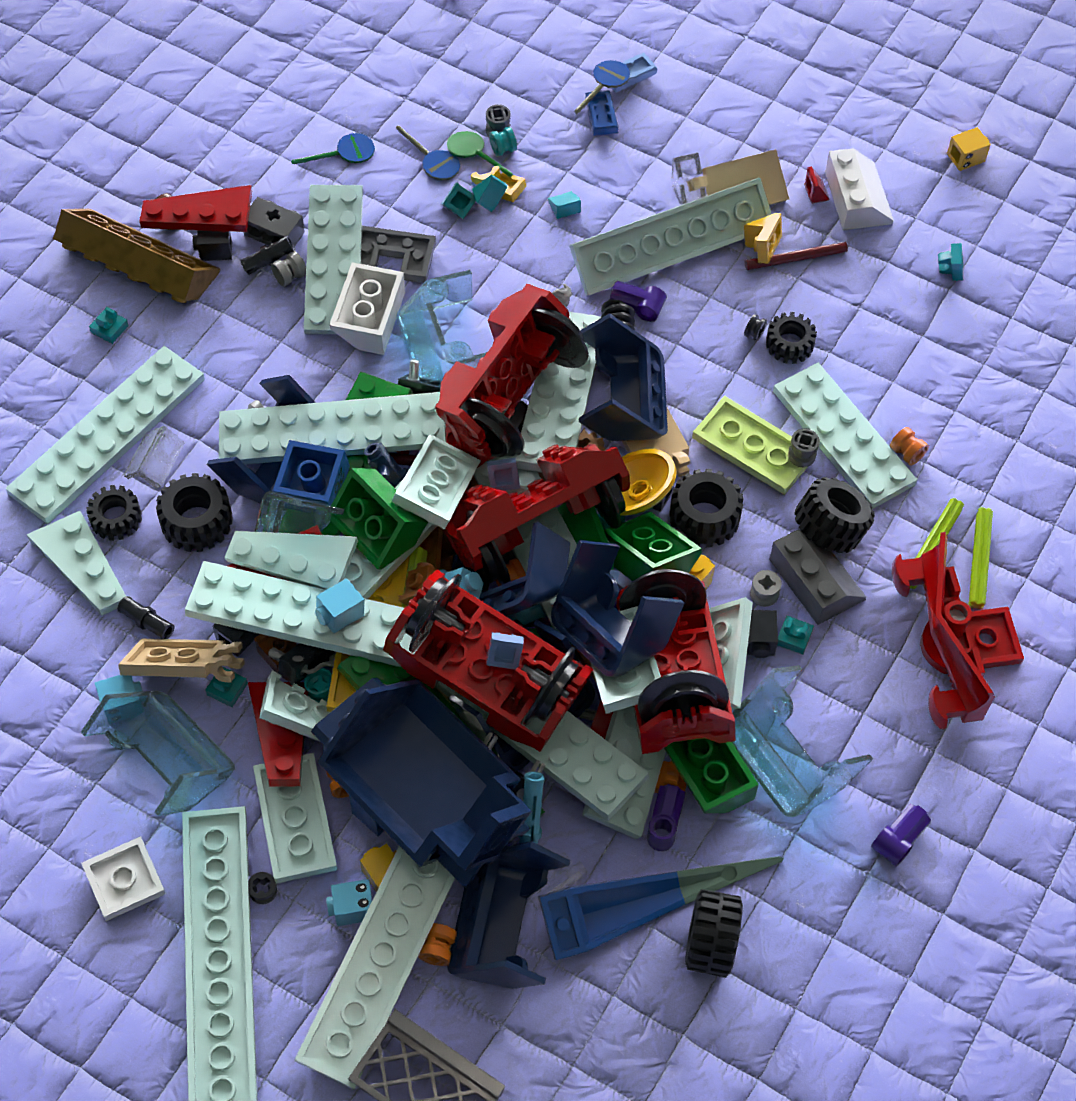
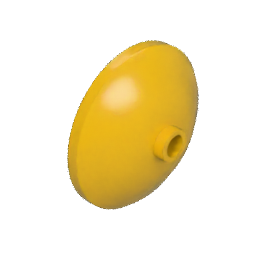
[620,449,677,516]

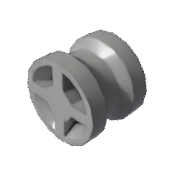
[750,570,782,607]

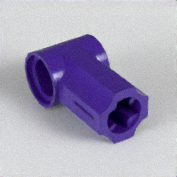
[610,281,667,322]
[647,784,686,851]
[871,804,931,867]

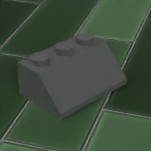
[769,530,866,625]

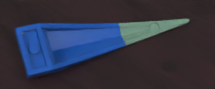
[538,856,784,960]

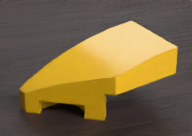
[470,166,527,202]

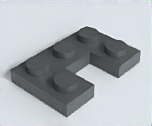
[361,226,436,283]

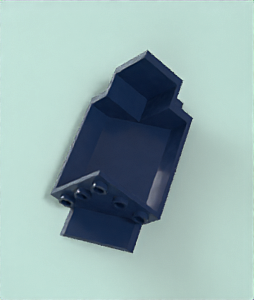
[311,678,532,888]

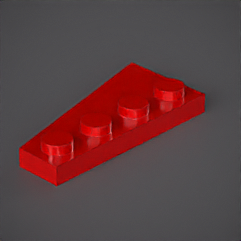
[139,185,252,232]
[248,682,308,787]

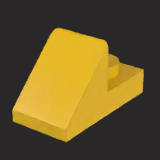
[744,213,783,264]

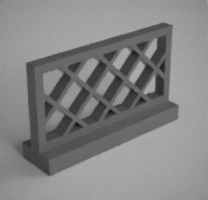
[348,1009,505,1101]

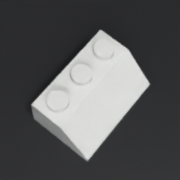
[825,148,894,230]
[329,262,405,355]

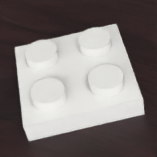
[81,836,166,921]

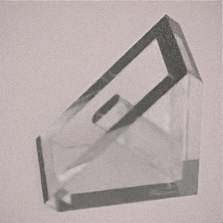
[670,152,706,205]

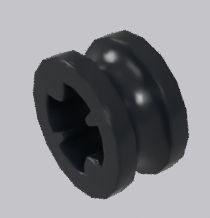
[744,314,767,341]
[248,872,277,905]

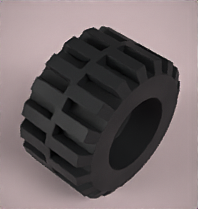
[669,469,743,547]
[156,473,233,552]
[794,477,875,553]
[685,889,743,978]

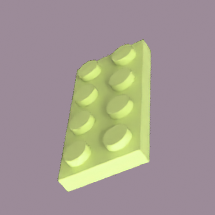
[692,396,807,495]

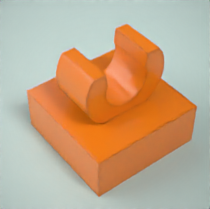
[654,761,687,793]

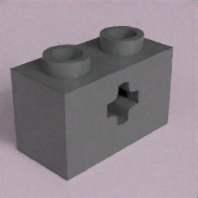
[244,197,305,247]

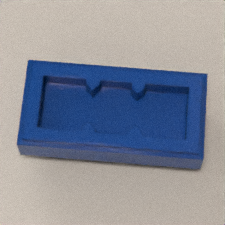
[585,90,618,136]

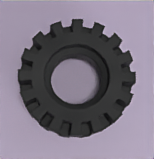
[766,312,817,364]
[86,485,142,541]

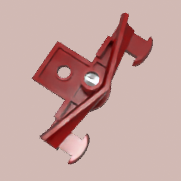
[891,532,1024,730]

